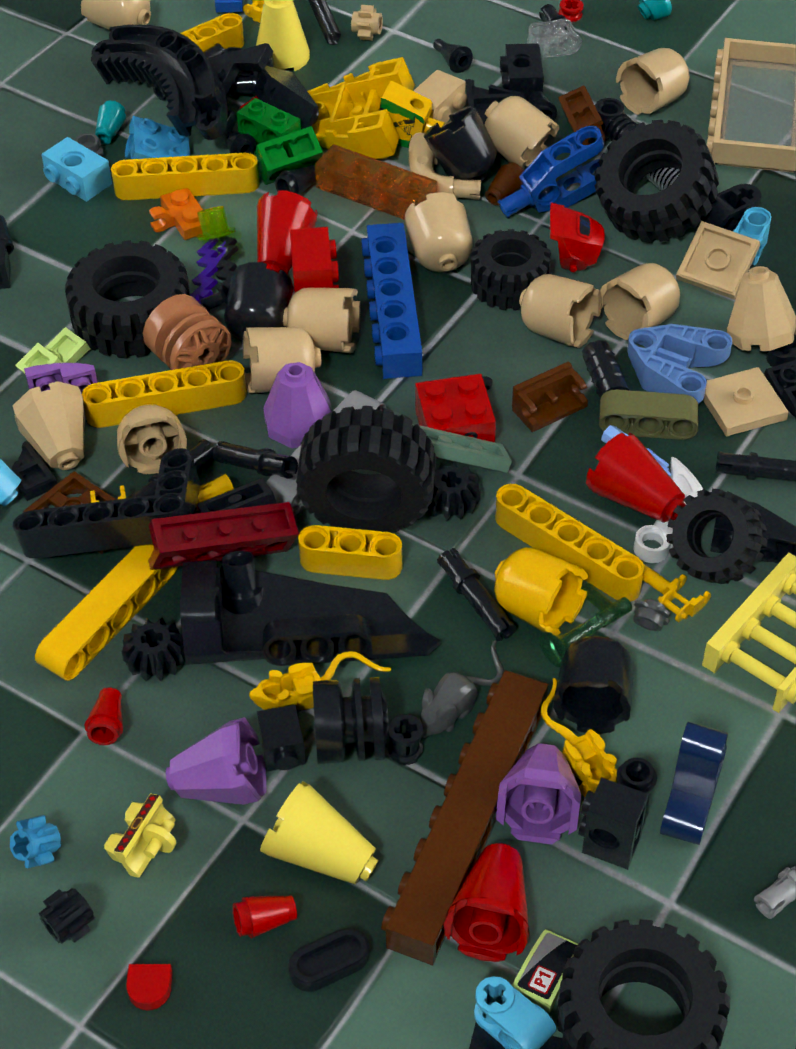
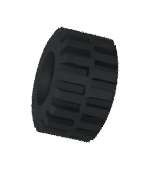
[471,229,551,310]
[666,488,767,584]

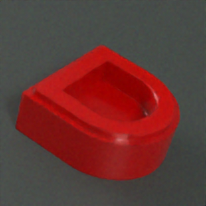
[126,964,173,1010]

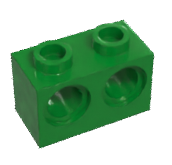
[237,98,301,145]
[255,126,323,185]

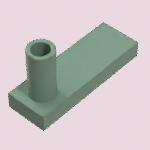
[412,424,512,473]

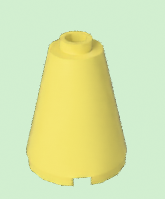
[256,0,310,71]
[260,781,379,884]

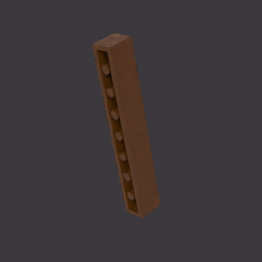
[381,670,549,966]

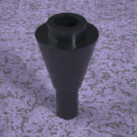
[433,38,473,73]
[225,130,256,155]

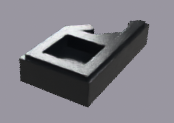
[11,441,57,501]

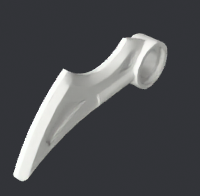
[633,457,703,563]

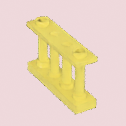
[702,552,796,713]

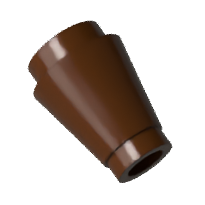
[485,162,524,205]

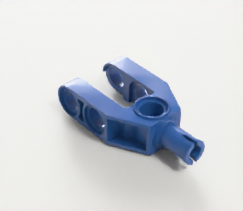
[498,126,604,218]

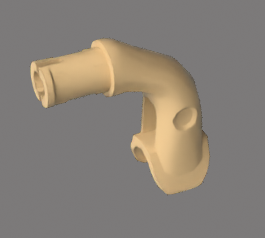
[409,133,481,200]

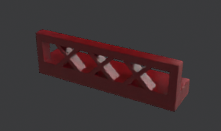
[148,502,299,570]

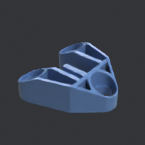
[627,324,733,403]

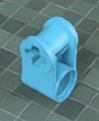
[733,207,772,265]
[474,976,556,1049]

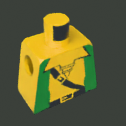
[379,81,445,148]

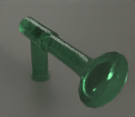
[540,583,632,667]

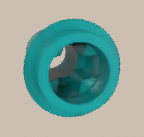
[95,100,126,144]

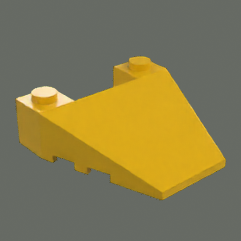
[307,57,415,161]

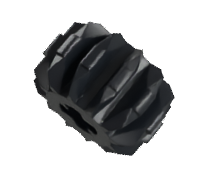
[428,462,481,521]
[121,617,185,682]

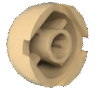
[117,404,187,474]

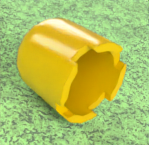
[494,547,588,636]

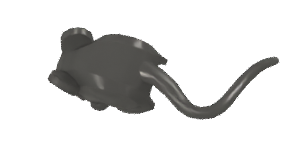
[420,640,504,738]

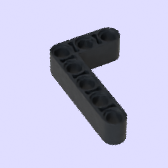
[13,448,200,558]

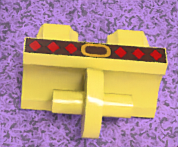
[104,793,177,878]

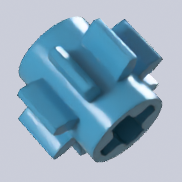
[10,815,61,869]

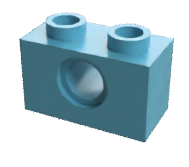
[41,137,112,202]

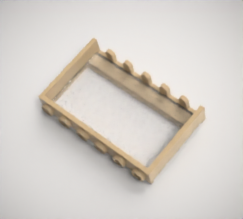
[707,38,796,172]

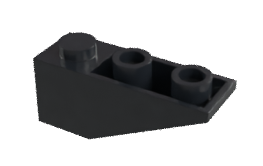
[253,66,319,129]
[710,501,796,563]

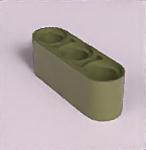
[599,390,698,440]

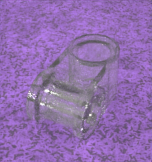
[527,19,582,59]

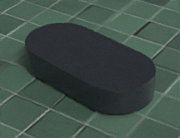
[288,928,370,992]

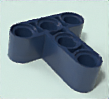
[660,722,728,845]

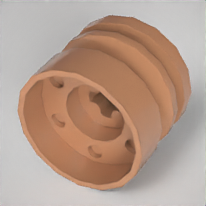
[143,294,232,370]

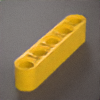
[111,153,260,200]
[82,360,247,428]
[495,484,644,602]
[35,544,178,681]

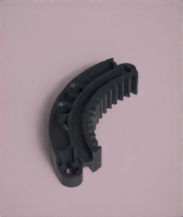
[91,25,228,140]

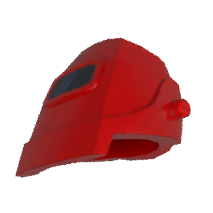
[550,203,605,272]

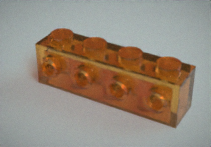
[315,144,437,220]

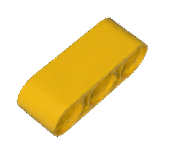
[180,13,244,52]
[298,525,402,580]

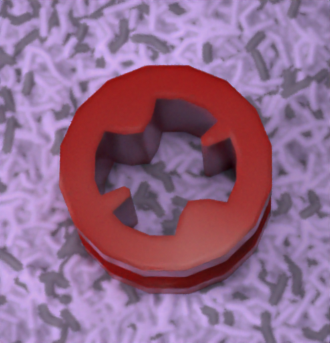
[558,0,584,22]

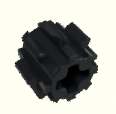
[39,888,95,944]

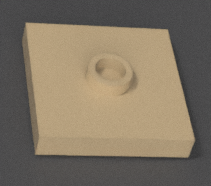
[676,221,760,300]
[703,367,789,437]

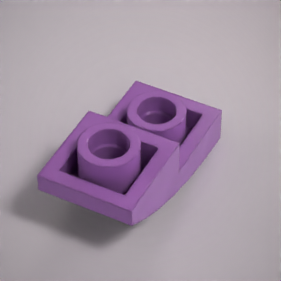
[24,363,98,394]

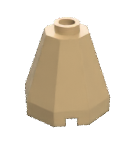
[727,266,796,351]
[12,381,85,470]

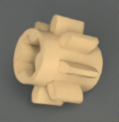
[351,5,383,41]

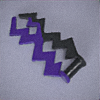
[190,235,239,314]

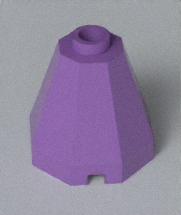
[263,362,332,448]
[166,717,267,805]
[496,743,581,844]

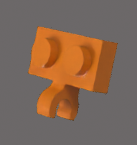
[149,188,212,240]

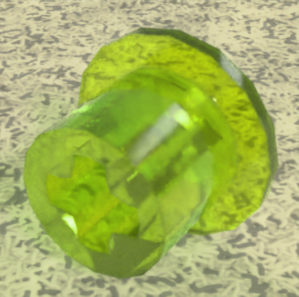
[197,206,236,240]

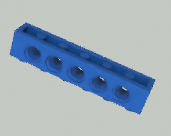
[361,222,422,379]

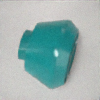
[637,0,673,20]

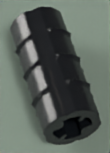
[582,340,629,399]

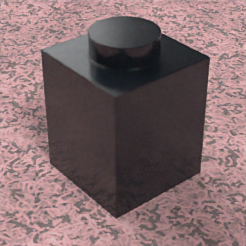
[257,704,306,771]

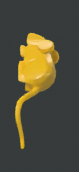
[249,651,391,710]
[540,678,617,797]

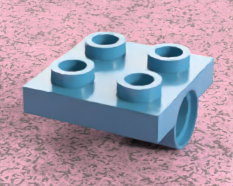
[125,116,190,159]

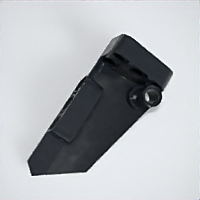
[180,551,441,666]

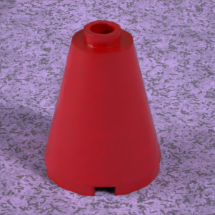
[257,190,318,275]
[586,433,685,523]
[444,843,529,962]

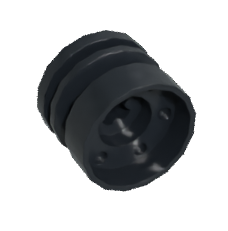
[313,677,389,764]

